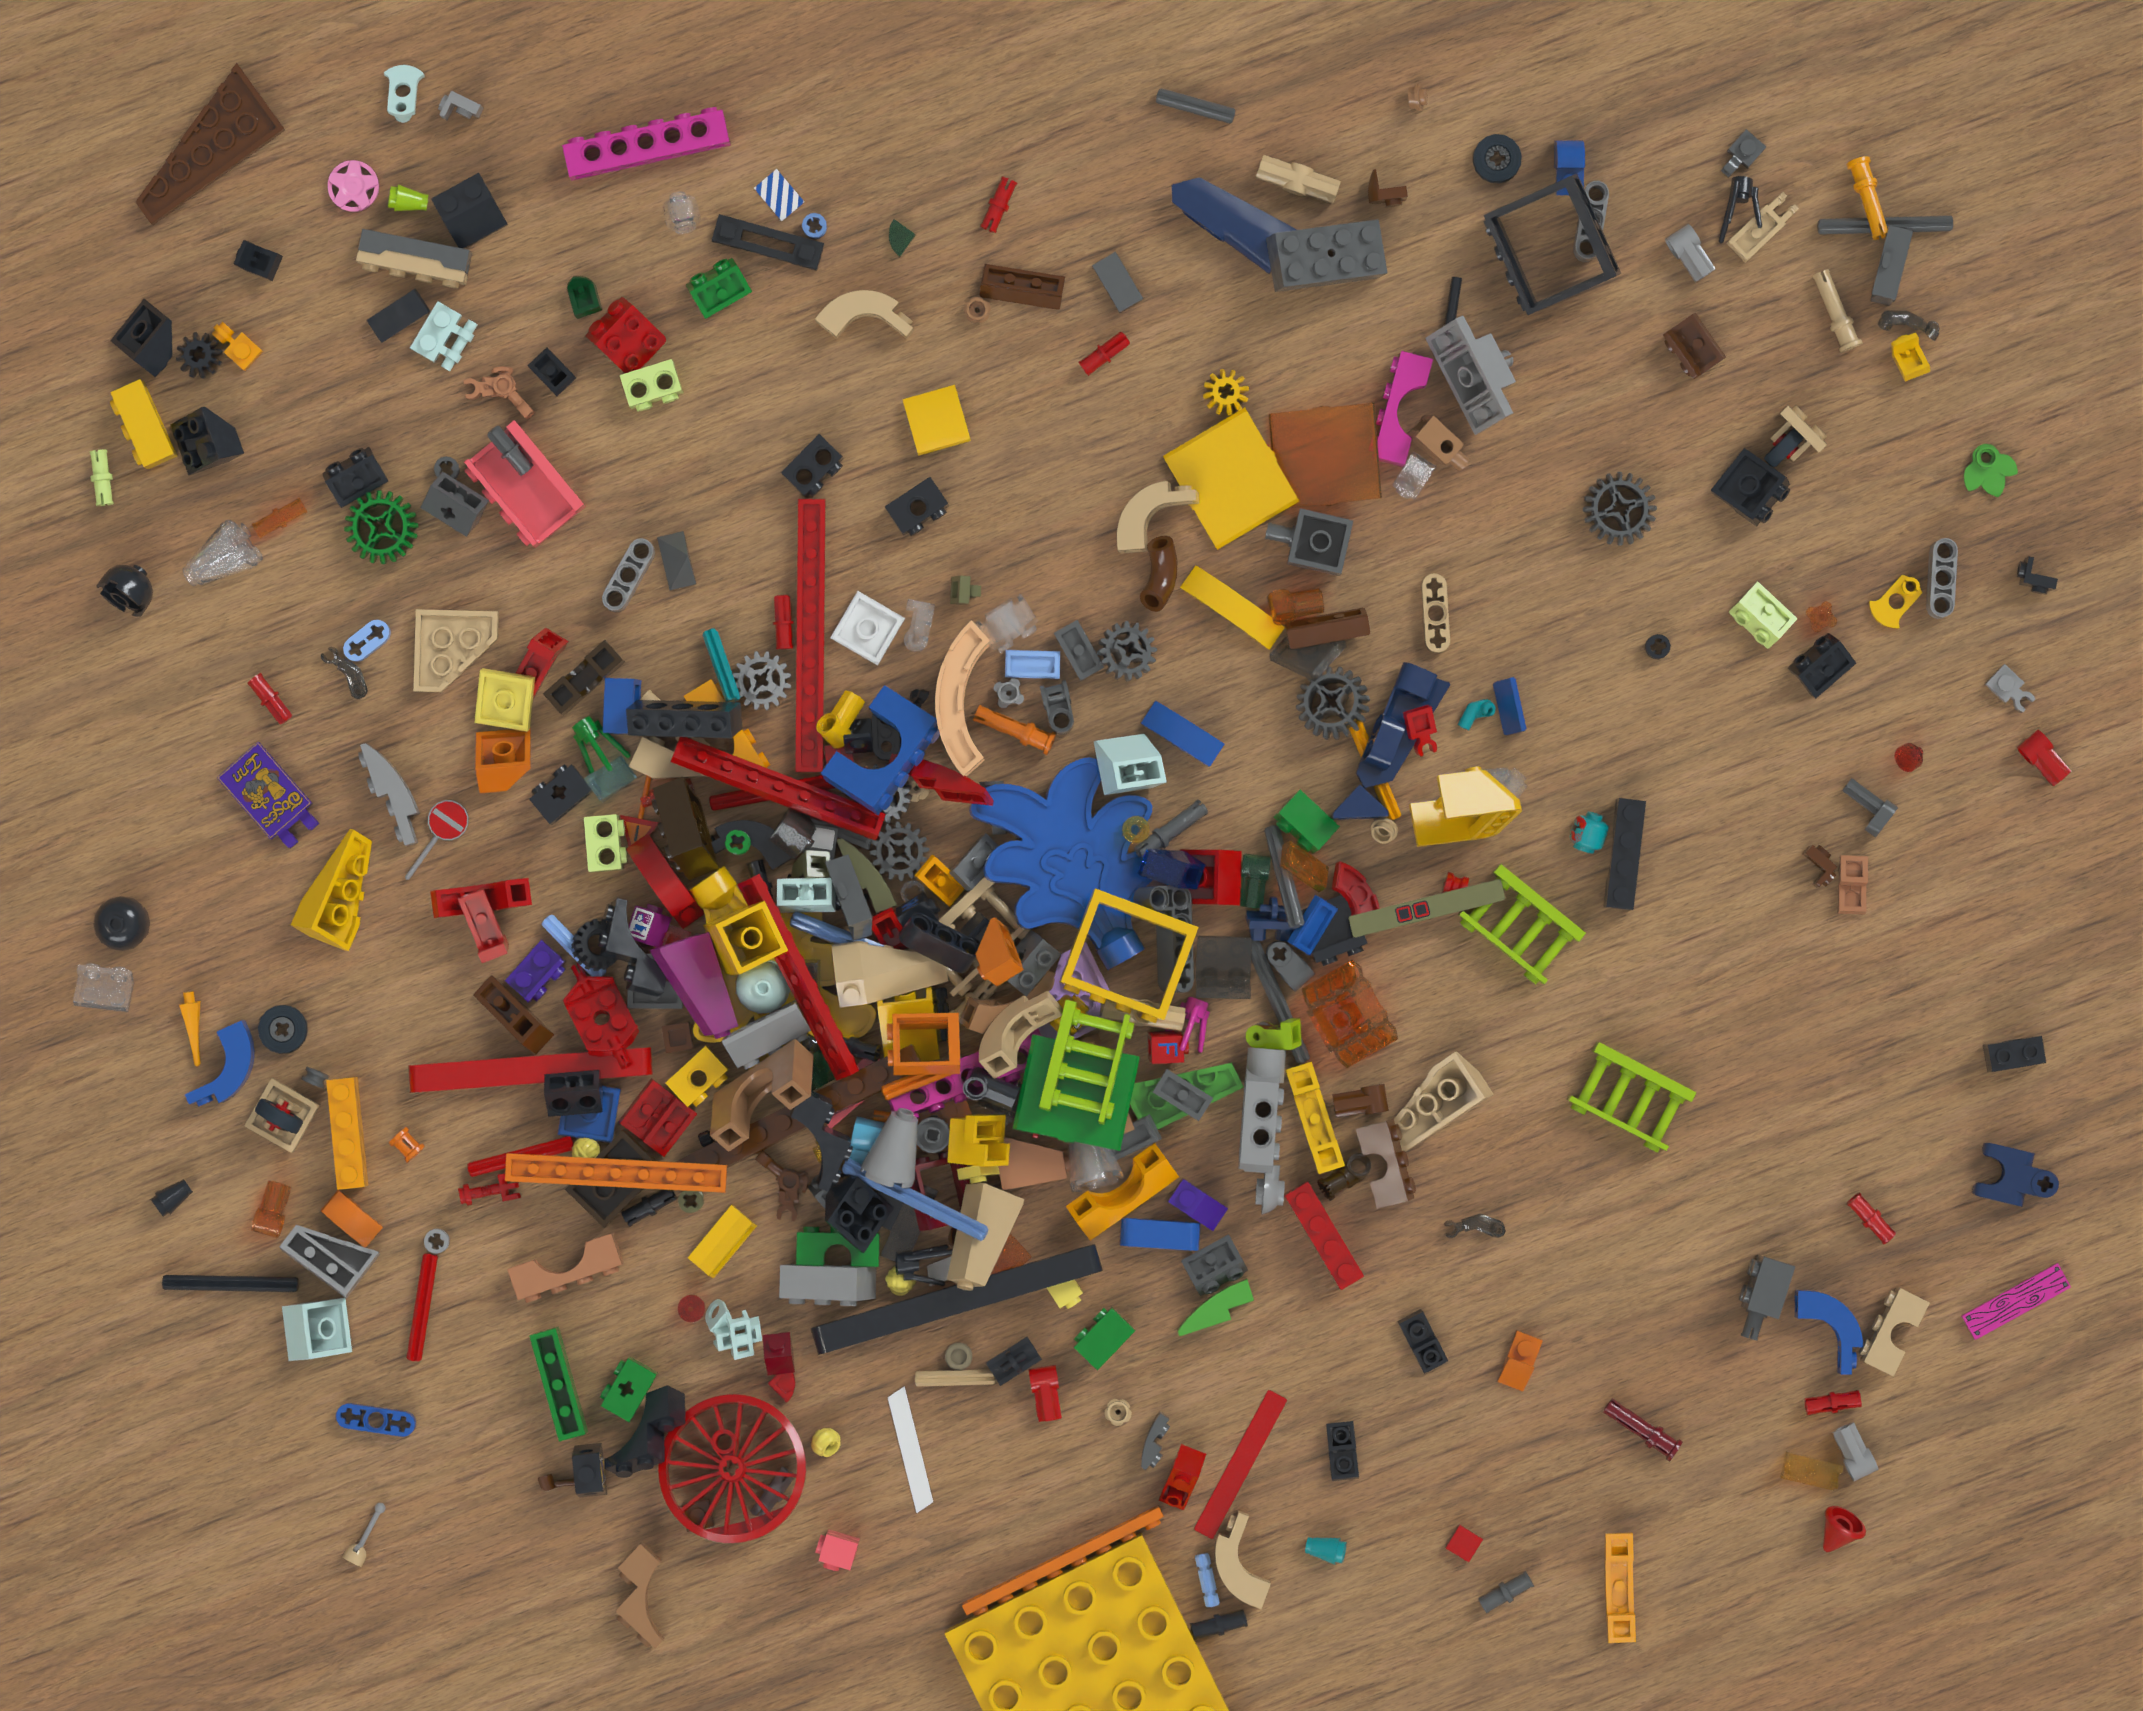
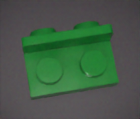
[686,258,752,319]

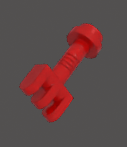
[458,1173,521,1206]

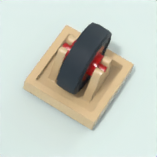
[1764,405,1827,468]
[245,1078,320,1153]

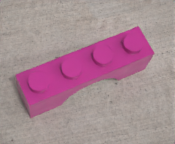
[1369,351,1433,467]

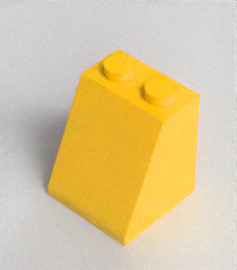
[703,901,788,975]
[877,986,940,1062]

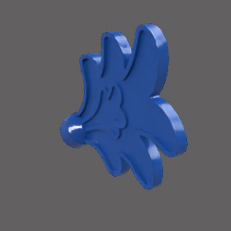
[969,757,1158,970]

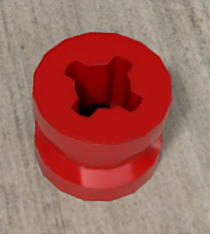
[1442,872,1469,893]

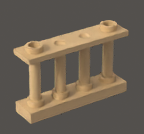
[909,877,1033,997]

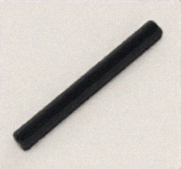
[162,1275,299,1292]

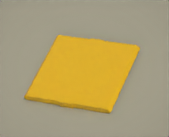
[1163,407,1299,550]

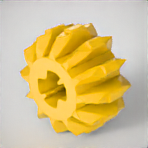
[1203,369,1249,416]

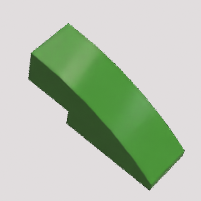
[1177,1278,1254,1336]

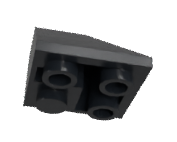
[170,407,244,476]
[825,1173,894,1253]

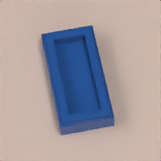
[1287,895,1338,956]

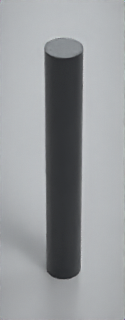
[1444,277,1462,326]

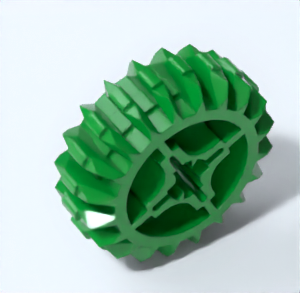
[344,490,419,565]

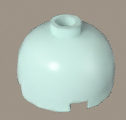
[736,960,790,1013]

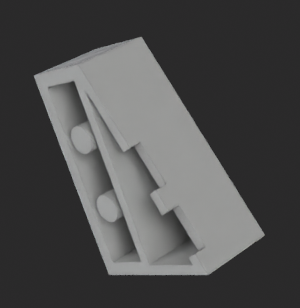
[279,1225,380,1299]
[779,1264,876,1306]

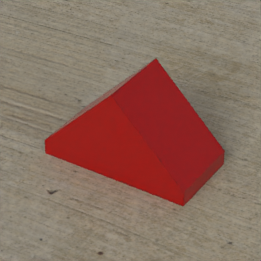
[872,907,908,950]

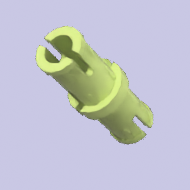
[90,449,114,506]

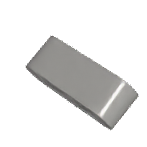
[1573,181,1609,262]
[602,538,655,612]
[1926,538,1958,619]

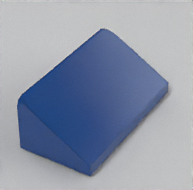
[1493,677,1526,735]

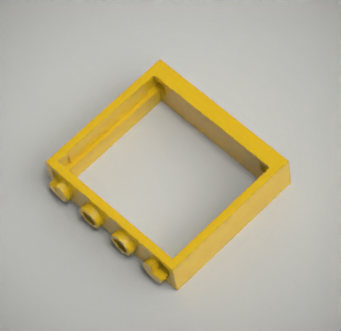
[1059,888,1199,1024]

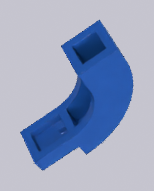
[185,1020,255,1107]
[1794,1290,1863,1375]

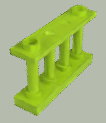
[1458,864,1586,985]
[1039,1000,1135,1125]
[1567,1042,1697,1153]

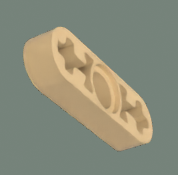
[1421,573,1450,653]

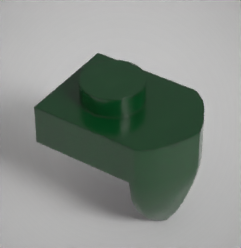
[567,276,603,319]

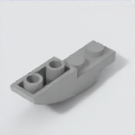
[358,743,420,846]

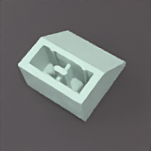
[1094,734,1166,795]

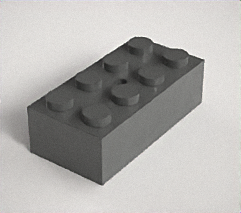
[1266,219,1388,292]

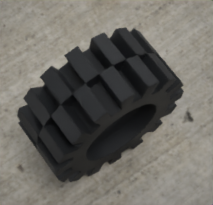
[571,919,618,971]

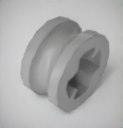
[424,1229,450,1254]

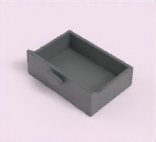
[1870,225,1913,306]
[825,854,872,941]

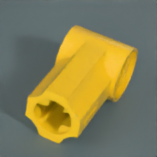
[816,690,865,748]

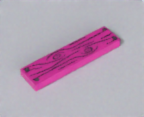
[1961,1263,2071,1340]

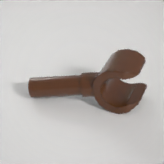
[538,1473,575,1491]

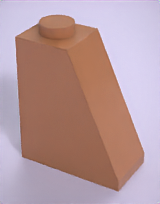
[998,1137,1072,1190]

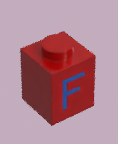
[1147,1031,1189,1064]

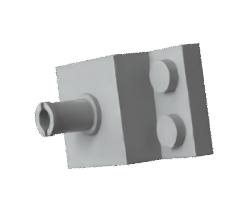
[1425,316,1516,435]

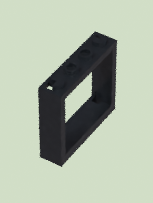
[1483,173,1621,315]

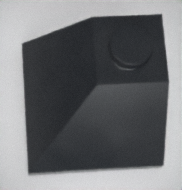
[110,299,173,377]

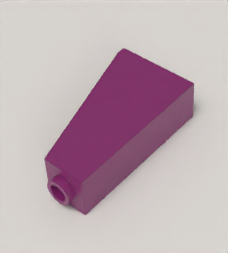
[650,932,738,1039]

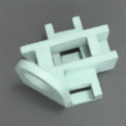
[705,1299,762,1360]

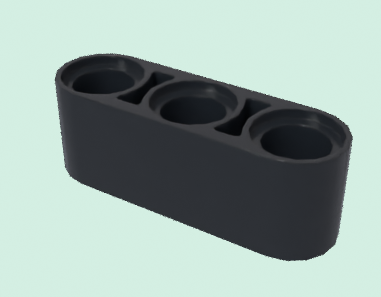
[899,913,979,973]

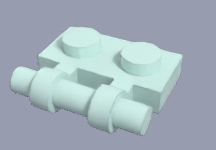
[410,301,478,371]

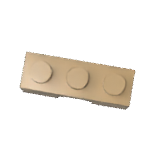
[1859,1287,1930,1377]

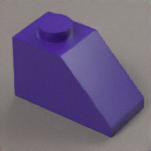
[1168,1178,1228,1231]

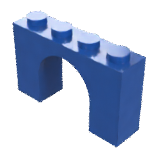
[821,685,940,815]

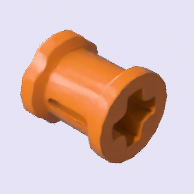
[389,1127,425,1163]

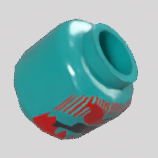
[1569,811,1609,854]

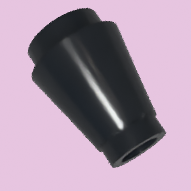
[150,1179,193,1217]

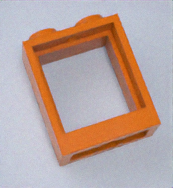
[887,1013,960,1075]

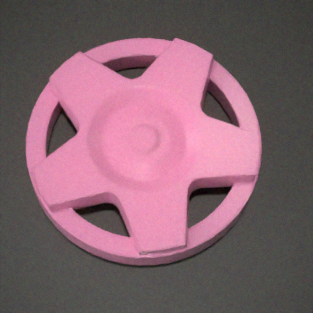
[328,160,379,212]

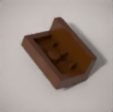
[1663,313,1726,379]

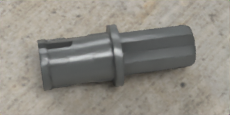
[487,426,533,476]

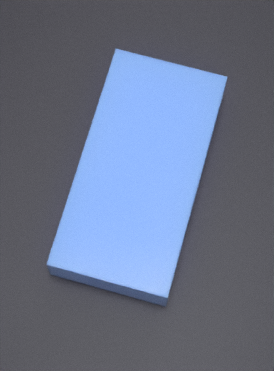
[1005,650,1060,679]

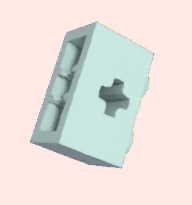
[777,878,835,913]

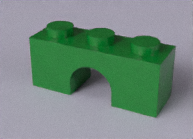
[796,1226,880,1267]

